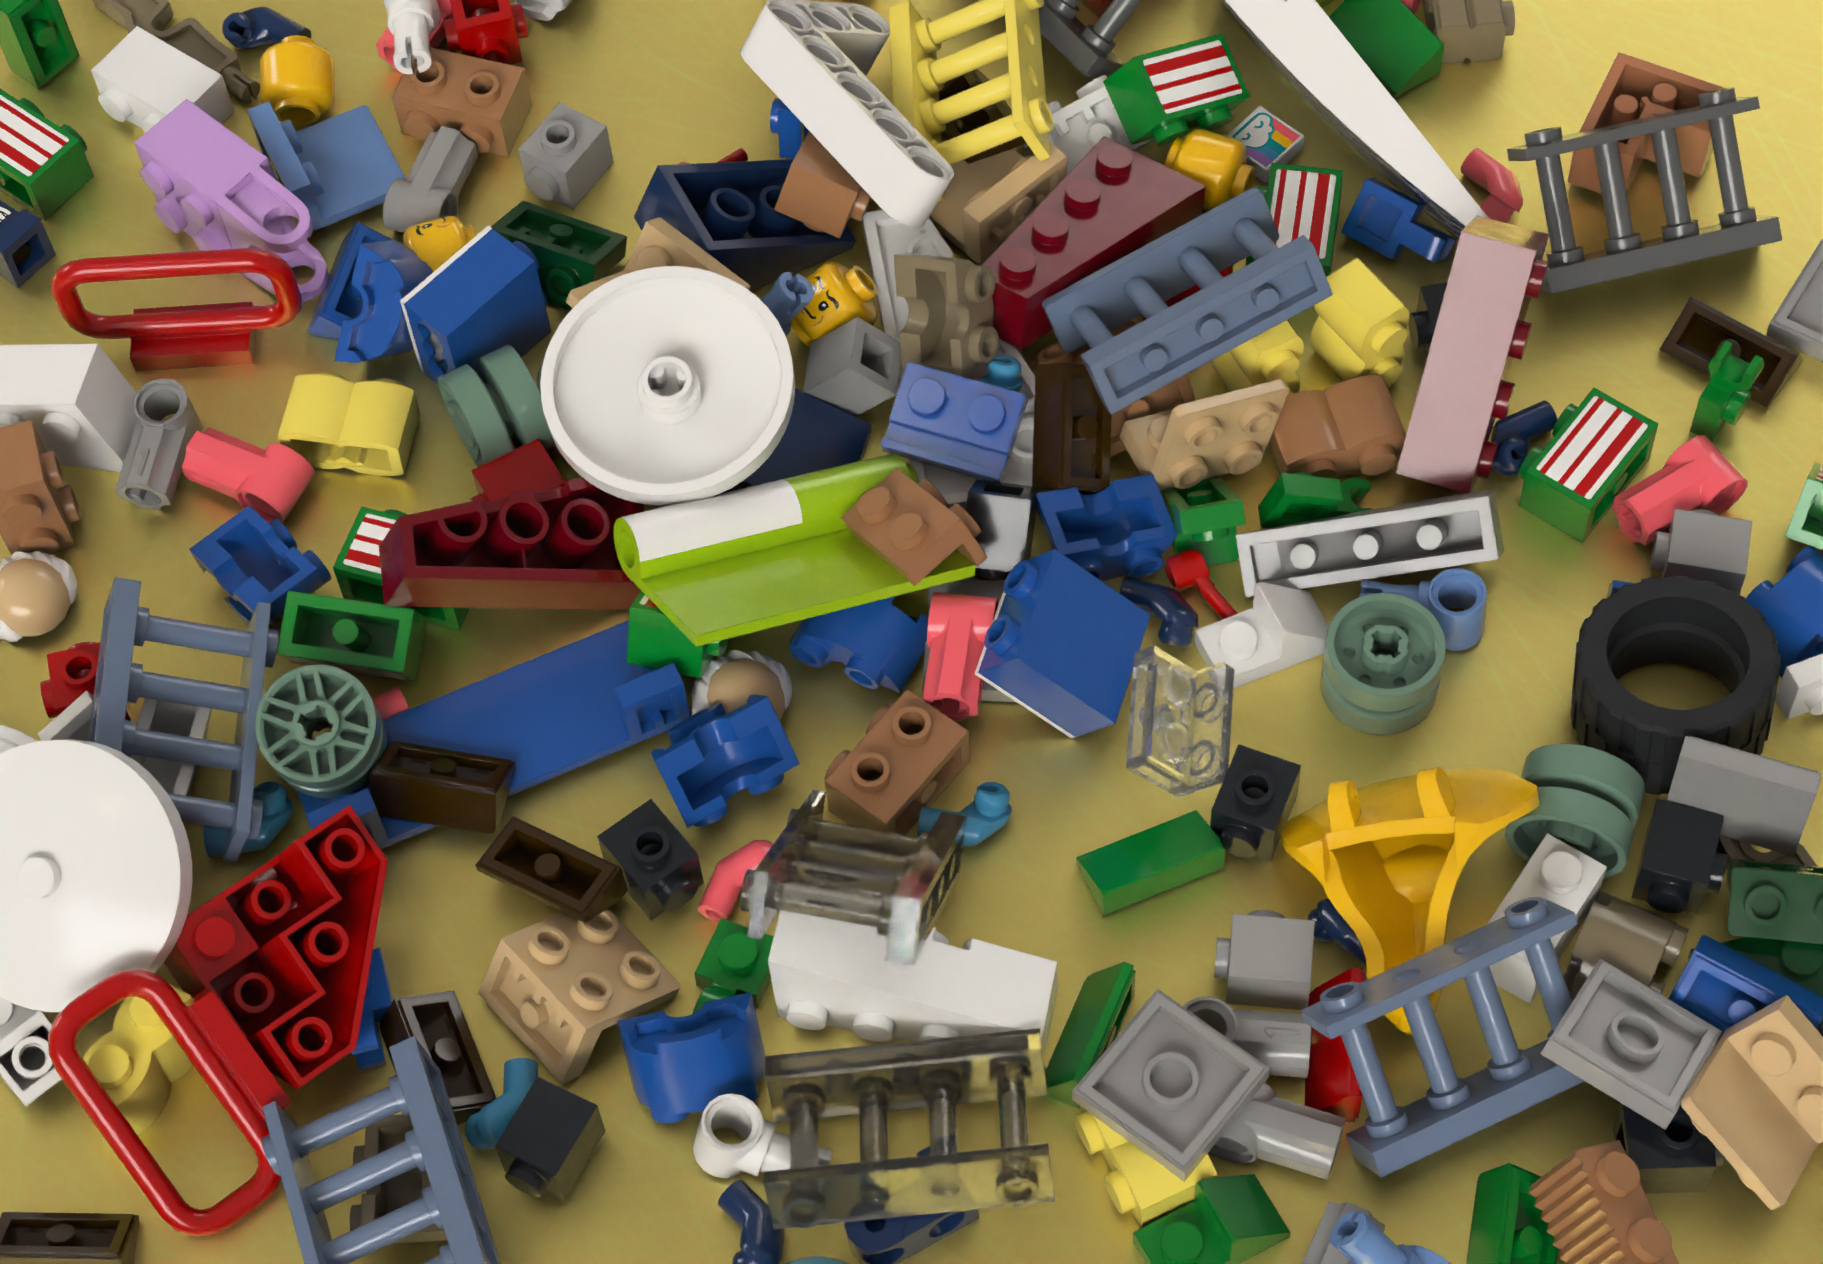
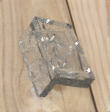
[1126,645,1234,797]

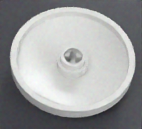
[540,266,795,506]
[0,739,193,1012]

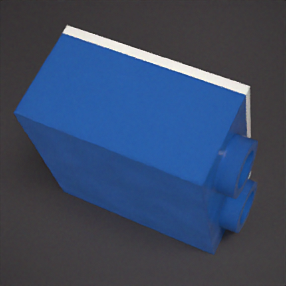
[400,226,551,384]
[974,549,1151,739]

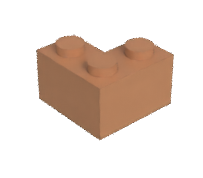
[1567,52,1724,194]

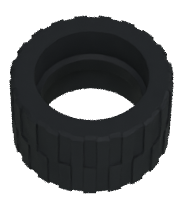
[1571,575,1780,796]

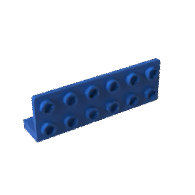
[297,620,690,849]

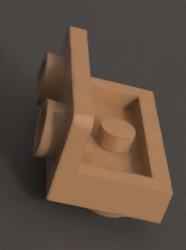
[840,468,987,586]

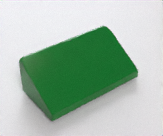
[0,0,79,90]
[1329,0,1444,99]
[1076,810,1226,916]
[1039,962,1136,1109]
[1466,1163,1558,1264]

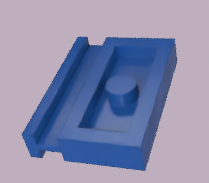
[880,361,1028,482]

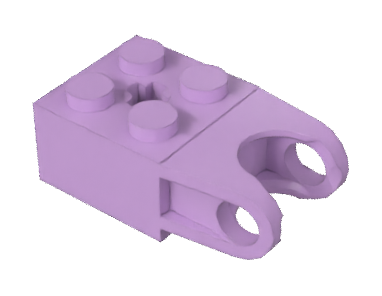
[134,99,329,302]

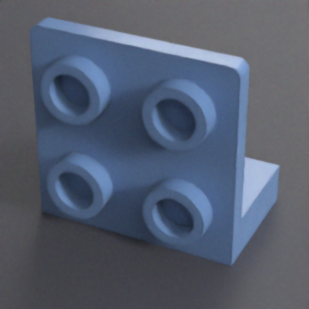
[247,101,406,232]

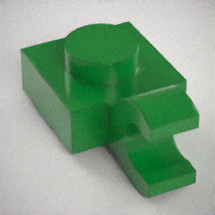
[1690,341,1764,442]
[1258,472,1372,528]
[692,918,774,1014]

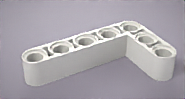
[740,0,954,228]

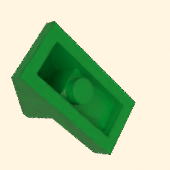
[1160,476,1246,566]
[1133,1174,1290,1264]

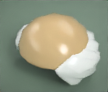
[0,551,78,642]
[690,650,792,721]

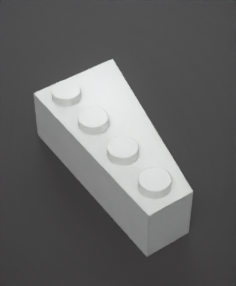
[0,344,137,472]
[768,887,1058,1065]

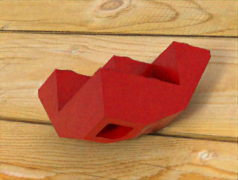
[164,805,388,1089]

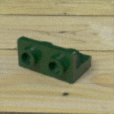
[491,201,627,310]
[1726,858,1823,944]

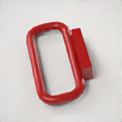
[51,248,302,372]
[48,969,292,1237]

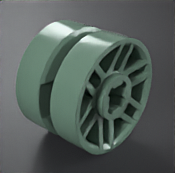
[438,344,556,467]
[1321,593,1446,735]
[255,664,387,798]
[1505,744,1645,878]

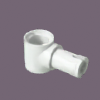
[383,0,442,74]
[693,1093,833,1193]

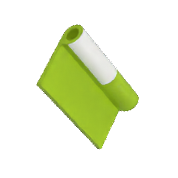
[613,453,975,647]

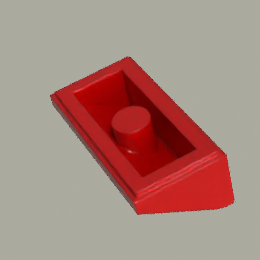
[1305,967,1365,1122]

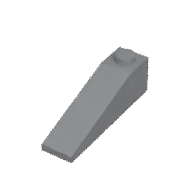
[1235,489,1504,597]

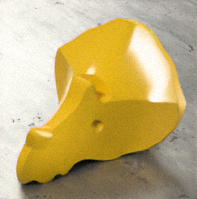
[1280,767,1540,1034]

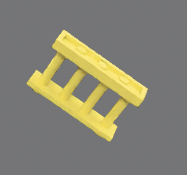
[888,0,1054,203]

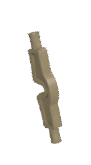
[93,0,260,104]

